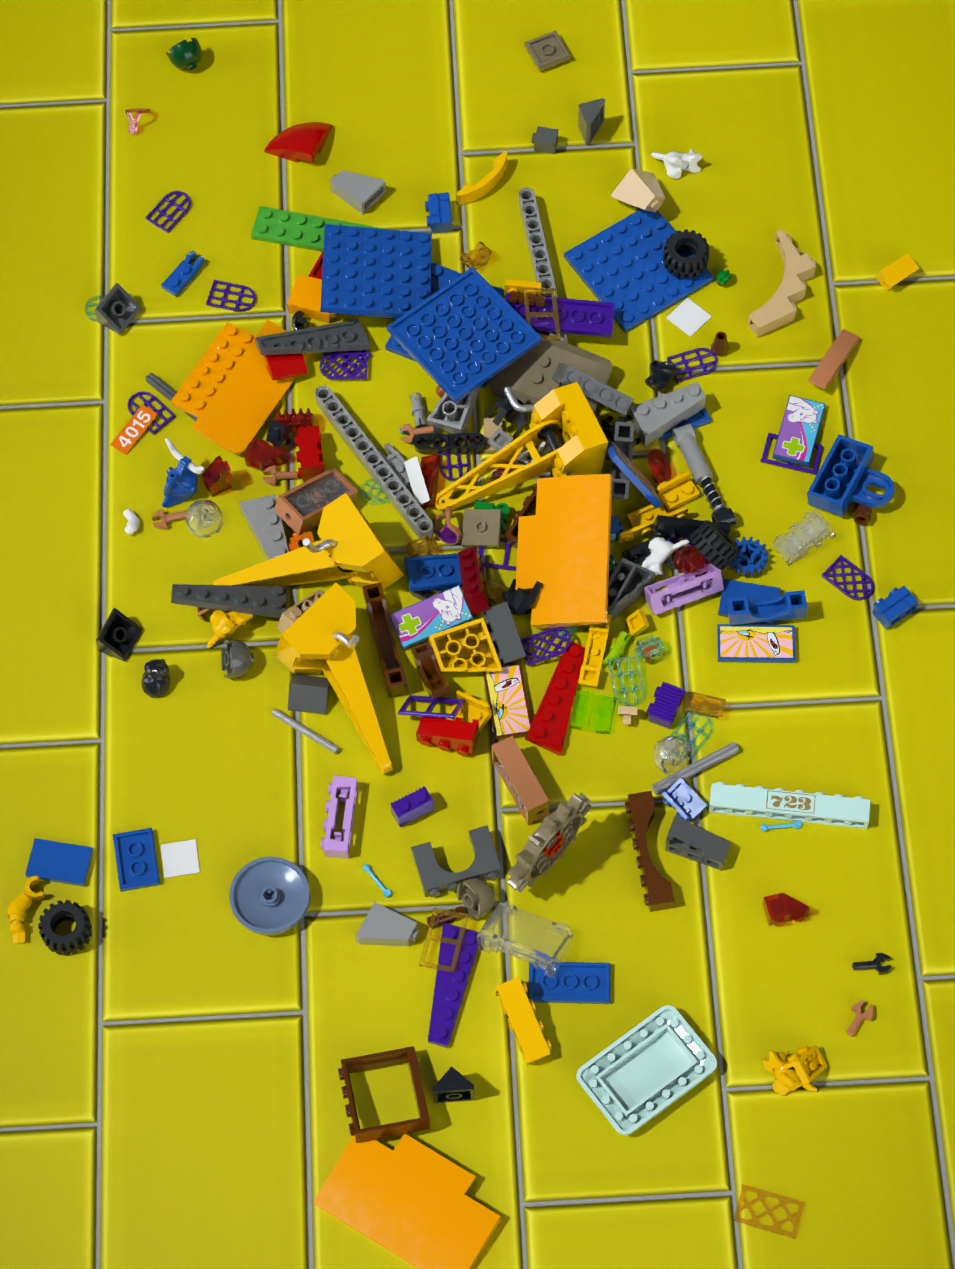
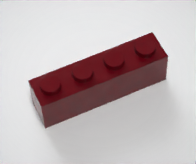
[458,546,490,615]

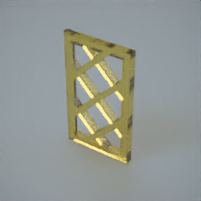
[733,1184,805,1239]

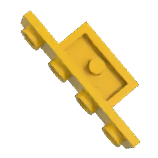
[618,502,688,543]

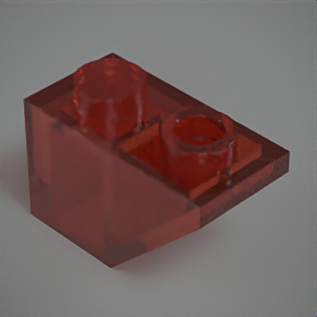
[245,439,289,472]
[202,456,233,497]
[762,893,810,927]

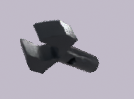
[852,953,892,975]

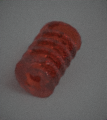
[275,408,314,432]

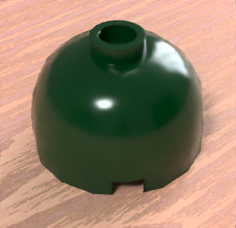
[167,38,202,70]

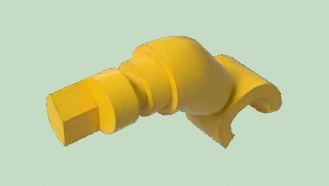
[7,876,45,944]

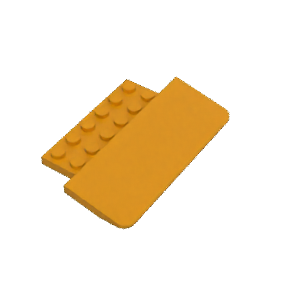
[171,320,312,454]

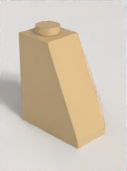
[611,168,666,212]

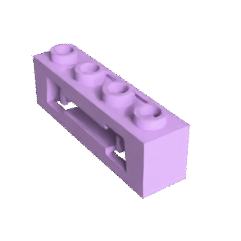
[643,563,724,615]
[321,776,358,859]

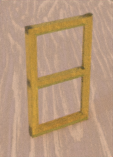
[523,288,561,341]
[419,907,469,973]

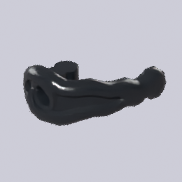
[292,310,309,330]

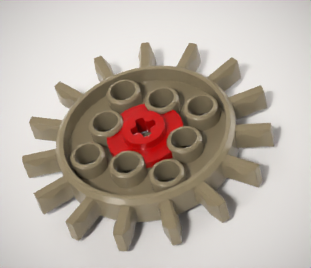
[507,793,592,893]

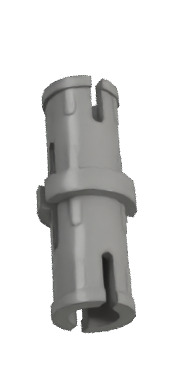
[410,393,427,428]

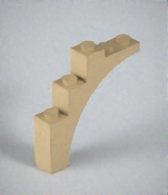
[748,229,816,338]

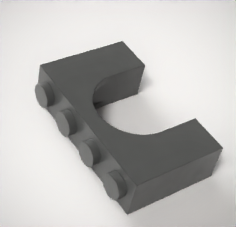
[552,363,634,416]
[612,422,635,500]
[411,825,502,897]

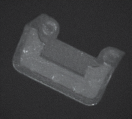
[476,901,573,978]

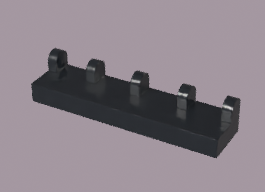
[652,515,731,542]

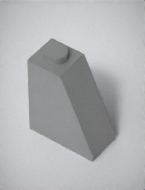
[330,170,386,214]
[355,902,419,946]

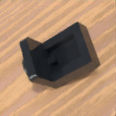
[266,419,291,448]

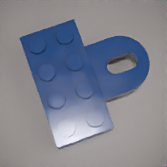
[807,434,894,517]

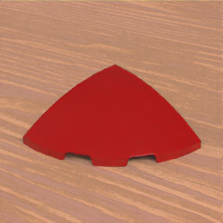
[264,122,333,163]

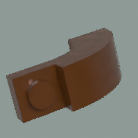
[410,642,451,699]

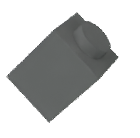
[532,126,558,154]

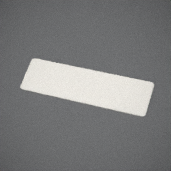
[404,456,430,505]

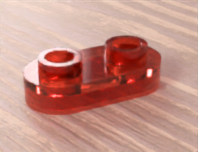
[648,449,671,484]

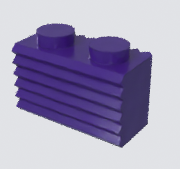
[647,682,685,729]
[391,786,434,827]

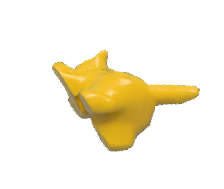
[207,610,253,648]
[763,1051,818,1095]

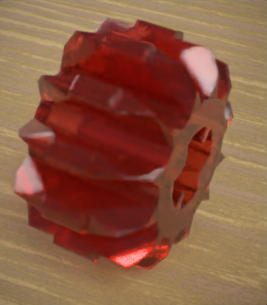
[673,545,706,575]

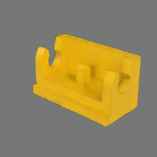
[875,253,920,291]

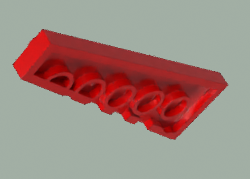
[525,642,586,756]

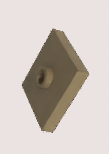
[525,31,571,71]
[462,509,502,547]

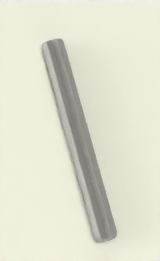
[652,742,739,795]

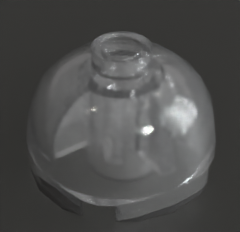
[185,499,223,538]
[653,736,692,776]

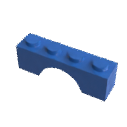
[727,590,807,625]

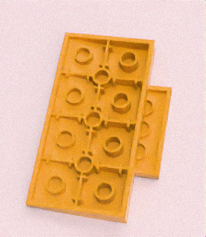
[515,474,612,629]
[313,1134,501,1269]

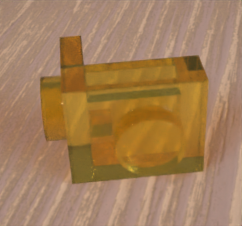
[460,241,492,269]
[407,536,438,557]

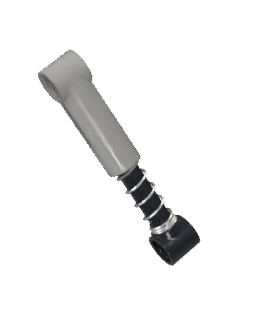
[671,424,736,527]

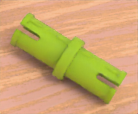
[602,631,631,669]

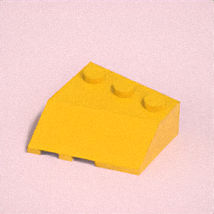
[428,618,503,672]

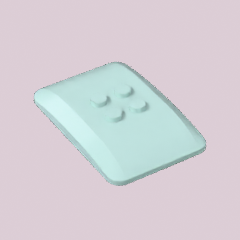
[576,1005,717,1135]

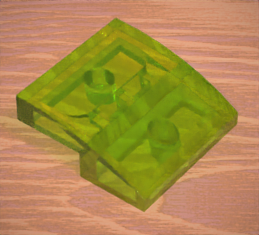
[569,691,616,734]

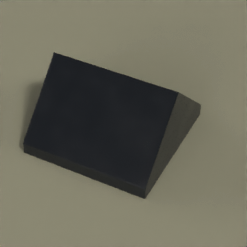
[96,608,143,661]
[432,1067,475,1103]

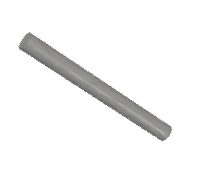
[272,708,339,754]

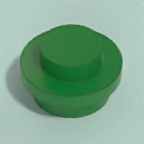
[716,269,732,286]

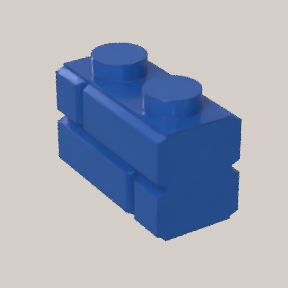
[425,192,453,233]
[872,586,918,629]

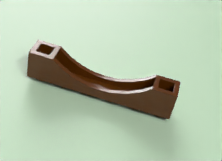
[362,582,408,697]
[624,791,675,912]

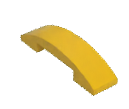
[456,151,508,206]
[578,614,611,687]

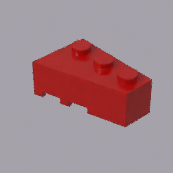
[294,426,325,482]
[416,716,479,756]

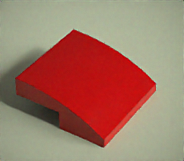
[263,353,308,380]

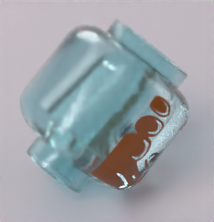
[634,635,664,663]

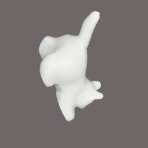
[651,148,702,179]
[642,537,689,576]

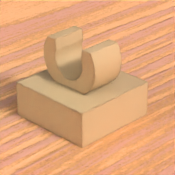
[618,706,638,725]

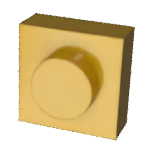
[625,609,650,636]

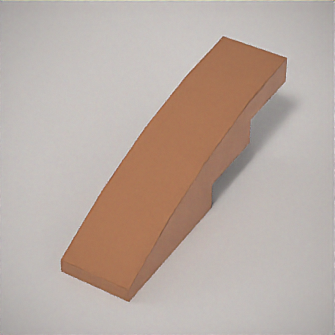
[808,329,860,390]

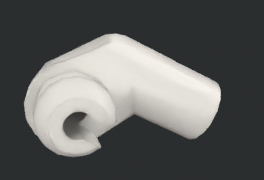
[123,508,140,535]

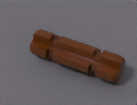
[509,291,545,307]
[427,906,466,928]

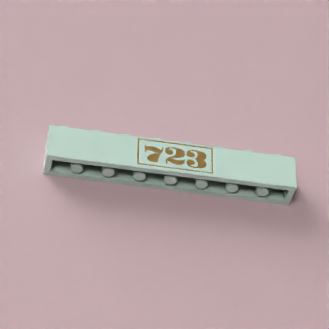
[708,782,870,829]

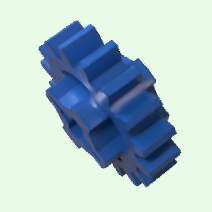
[730,537,768,577]

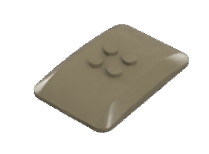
[489,333,613,413]

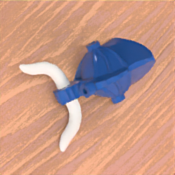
[162,438,204,507]

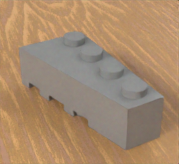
[630,382,706,448]
[426,385,482,434]
[239,494,289,560]

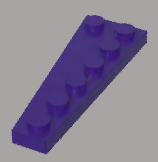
[428,923,482,1048]

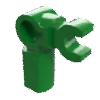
[474,500,510,534]

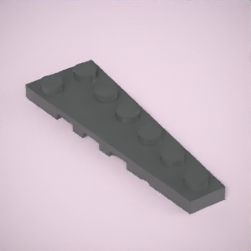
[255,319,371,355]
[171,584,287,618]

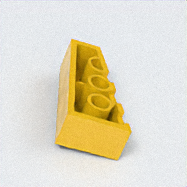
[493,977,552,1064]

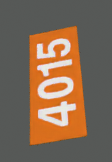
[110,404,158,455]

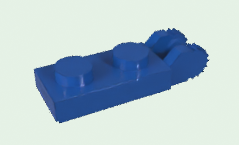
[161,251,205,297]

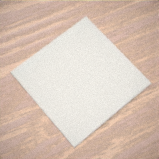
[666,298,712,337]
[161,839,200,878]

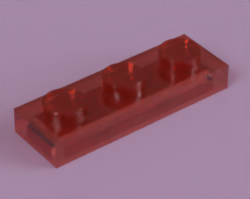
[420,454,441,509]

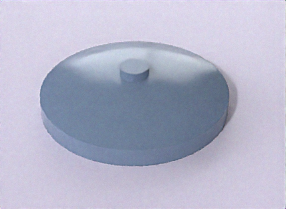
[229,857,310,935]

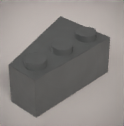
[607,557,656,621]
[482,602,526,665]
[665,816,730,870]

